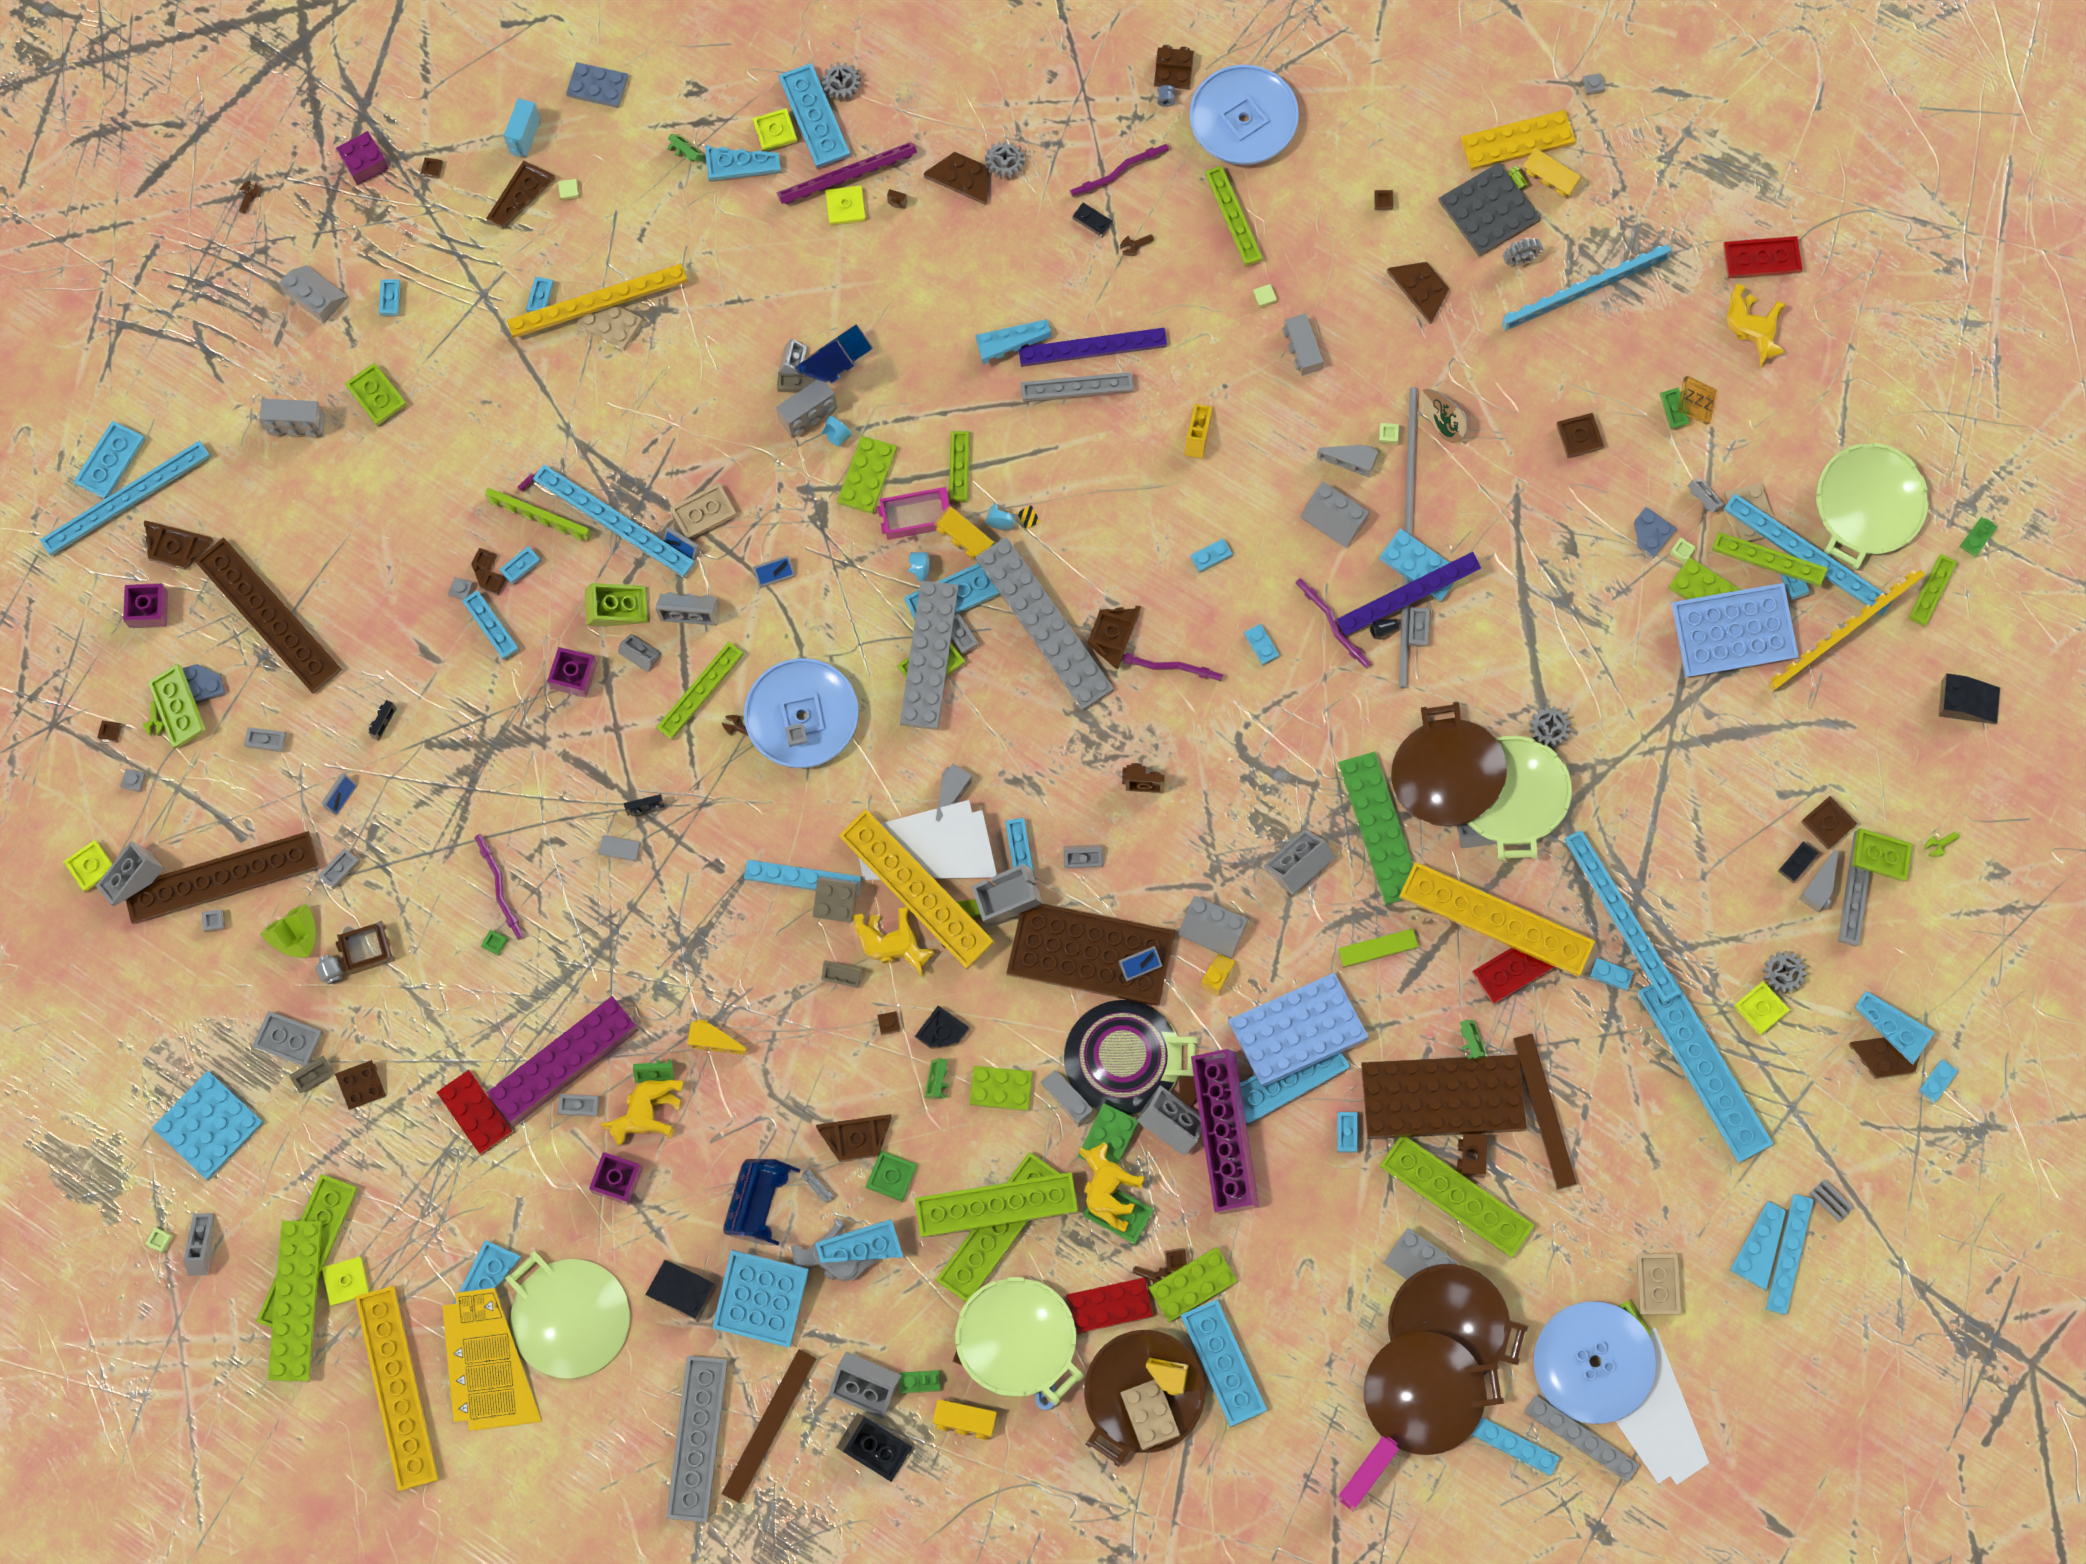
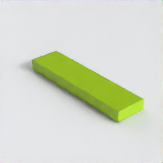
[949,431,970,503]
[1908,554,1957,627]
[1338,928,1418,968]

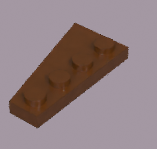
[486,160,555,229]

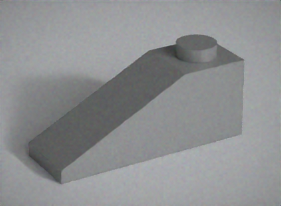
[1317,445,1378,477]
[936,764,973,822]
[1799,849,1838,912]
[1040,1070,1093,1127]
[183,1213,214,1276]

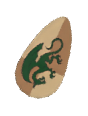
[1421,389,1468,443]

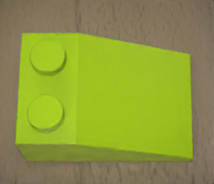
[585,583,648,627]

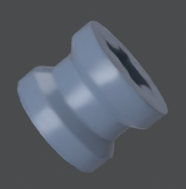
[1157,85,1175,107]

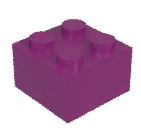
[336,131,389,185]
[123,583,168,628]
[547,647,598,698]
[589,1152,643,1206]

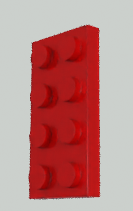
[1723,236,1803,278]
[1472,948,1556,1005]
[436,1069,513,1156]
[1066,1277,1153,1335]

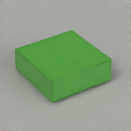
[481,930,508,956]

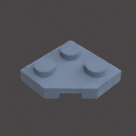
[1634,507,1676,558]
[182,664,226,704]

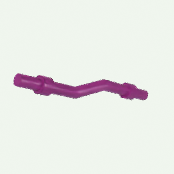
[1070,144,1169,197]
[1295,578,1371,669]
[1122,652,1223,681]
[474,834,524,940]

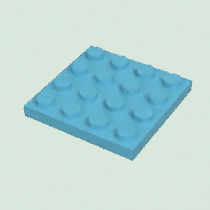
[152,1071,264,1181]
[712,1249,809,1348]

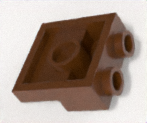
[1154,45,1194,90]
[1122,763,1165,793]

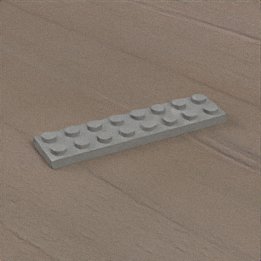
[900,581,959,730]
[666,1356,728,1523]

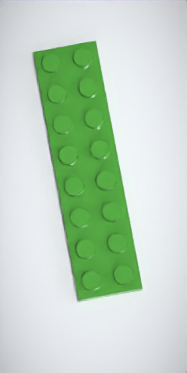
[1338,752,1413,906]

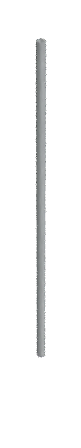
[1399,387,1417,689]

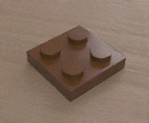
[1556,413,1604,458]
[1801,796,1857,850]

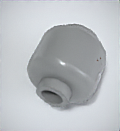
[315,954,344,985]

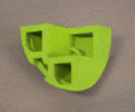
[260,904,316,958]

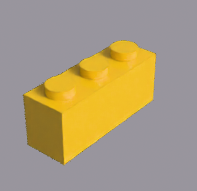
[1523,148,1582,197]
[934,506,994,560]
[932,1399,997,1440]

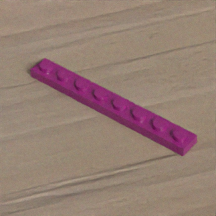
[776,142,917,204]

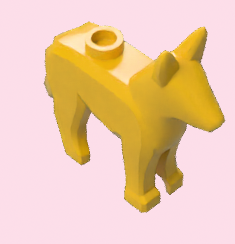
[1726,283,1785,367]
[853,907,934,977]
[600,1080,684,1146]
[1079,1143,1145,1233]

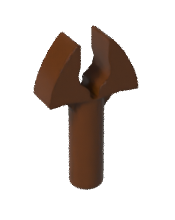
[239,180,260,214]
[1120,234,1154,256]
[722,715,749,736]
[1132,1266,1168,1284]

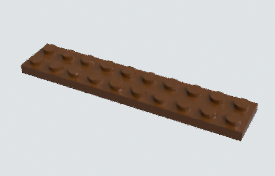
[195,537,342,694]
[126,831,319,924]

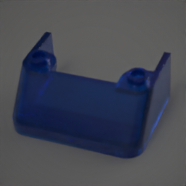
[794,324,873,383]
[723,1159,801,1246]

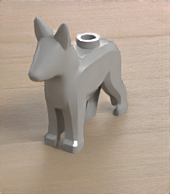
[791,1218,878,1282]

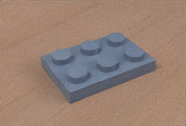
[566,62,629,108]

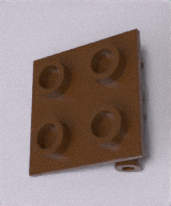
[335,1060,386,1110]

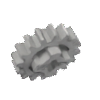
[822,62,861,101]
[985,141,1024,179]
[1502,238,1543,266]
[1529,706,1571,748]
[1762,951,1807,994]

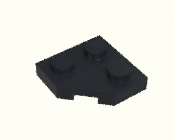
[915,1006,970,1049]

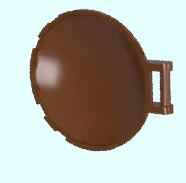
[1391,701,1507,826]
[1388,1264,1529,1375]
[1084,1330,1205,1468]
[1364,1332,1504,1455]

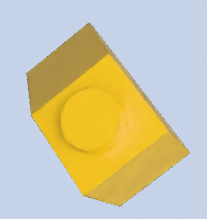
[1201,953,1236,996]
[1146,1357,1189,1395]

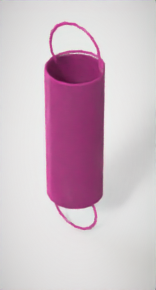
[516,471,538,493]

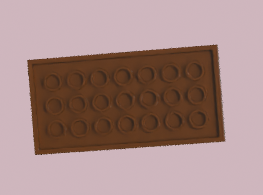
[1006,904,1175,1006]
[1361,1055,1527,1139]

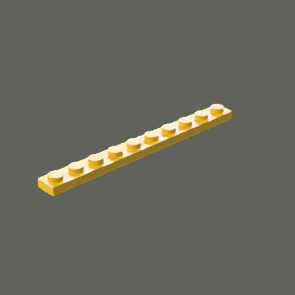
[507,263,688,338]
[1768,569,1925,692]

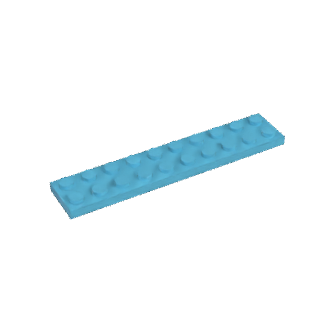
[1637,973,1773,1164]

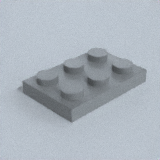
[252,1011,323,1067]

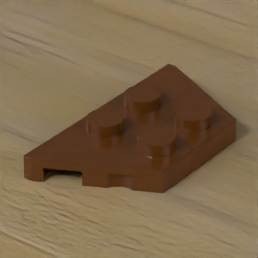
[923,152,987,205]
[1387,262,1449,324]
[144,520,214,570]
[1088,605,1141,669]
[1849,1037,1920,1079]
[816,1114,892,1162]

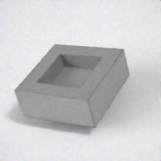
[1582,73,1605,95]
[448,577,473,600]
[785,723,808,747]
[121,769,146,793]
[202,909,224,932]

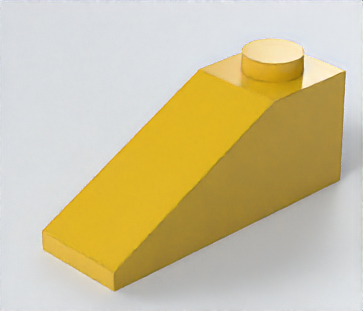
[1184,404,1213,458]
[687,1019,748,1055]

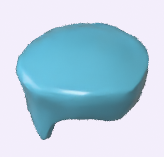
[822,415,852,446]
[985,503,1015,531]
[908,552,930,582]

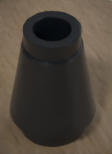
[1370,618,1399,639]

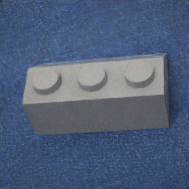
[278,265,348,323]
[1300,481,1369,549]
[656,592,719,626]
[1263,829,1335,894]
[1178,896,1248,959]
[1137,1086,1202,1156]
[1384,1228,1458,1280]
[829,1352,901,1419]

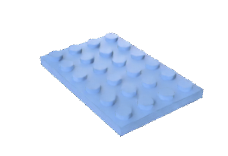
[1671,583,1799,678]
[1228,973,1369,1088]

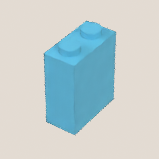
[504,98,541,157]

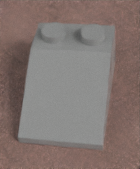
[96,841,163,906]

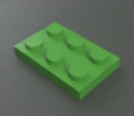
[1077,1103,1138,1165]
[1082,1189,1154,1245]

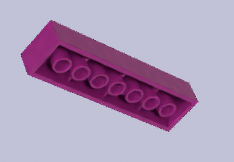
[486,996,639,1127]
[1191,1049,1259,1214]

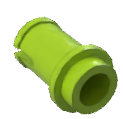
[1508,166,1529,190]

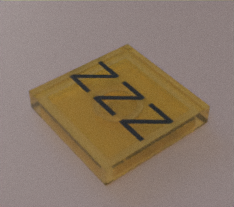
[1678,376,1717,425]

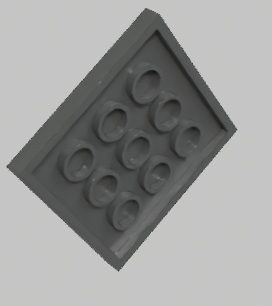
[1438,162,1541,257]

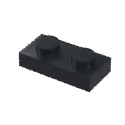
[1072,203,1113,238]
[368,700,397,741]
[624,794,665,816]
[1778,841,1818,883]

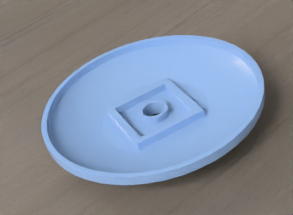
[1190,65,1299,165]
[744,658,859,768]
[1533,1301,1656,1424]

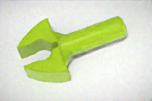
[143,701,165,737]
[1924,832,1959,857]

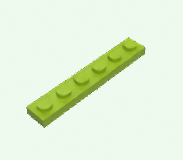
[1205,165,1262,267]
[485,488,591,541]
[1712,532,1828,587]
[656,641,744,740]

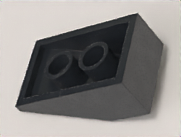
[1938,673,2000,724]
[645,1260,717,1322]
[836,1413,913,1482]

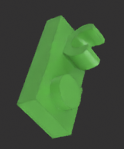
[668,134,706,162]
[1659,387,1690,429]
[1960,516,1997,557]
[1460,1019,1488,1059]
[924,1058,949,1100]
[633,1059,675,1083]
[899,1370,940,1394]

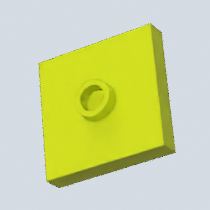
[752,108,798,152]
[825,186,866,225]
[63,840,113,893]
[1733,981,1790,1036]
[322,1257,369,1307]

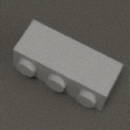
[1282,313,1324,375]

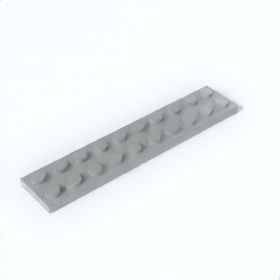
[975,537,1114,711]

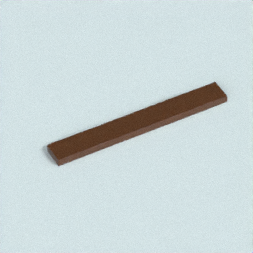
[1513,1033,1577,1190]
[721,1349,817,1504]

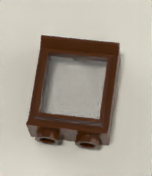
[336,920,395,975]

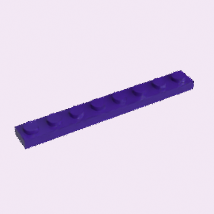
[1019,327,1167,367]
[1336,552,1481,636]

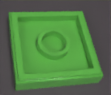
[866,1151,917,1202]

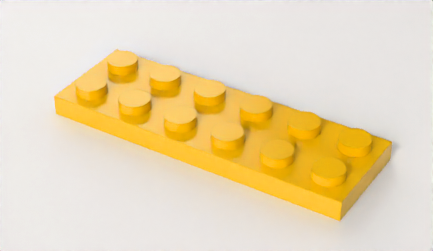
[1460,110,1576,171]

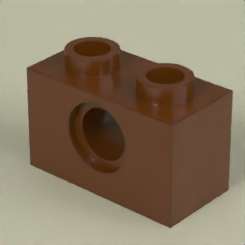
[1457,1134,1487,1178]

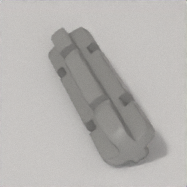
[801,1169,834,1203]

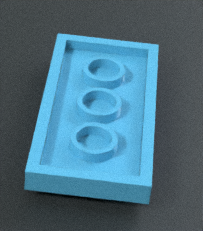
[73,421,145,499]
[1379,528,1454,602]

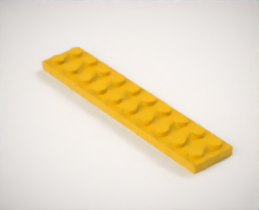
[838,809,995,970]
[1399,862,1595,977]
[355,1286,439,1492]

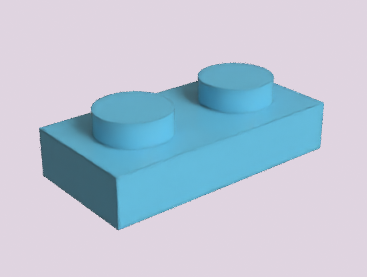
[526,276,554,313]
[379,279,400,316]
[1190,539,1232,573]
[499,546,541,585]
[1779,574,1810,600]
[1244,624,1279,666]
[1590,958,1634,991]
[1918,1059,1958,1103]
[1337,1112,1357,1153]

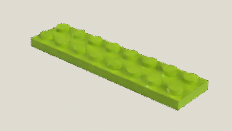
[1379,1137,1535,1259]
[936,1152,1060,1303]
[914,1172,1078,1238]
[256,1174,358,1328]
[268,1220,323,1382]

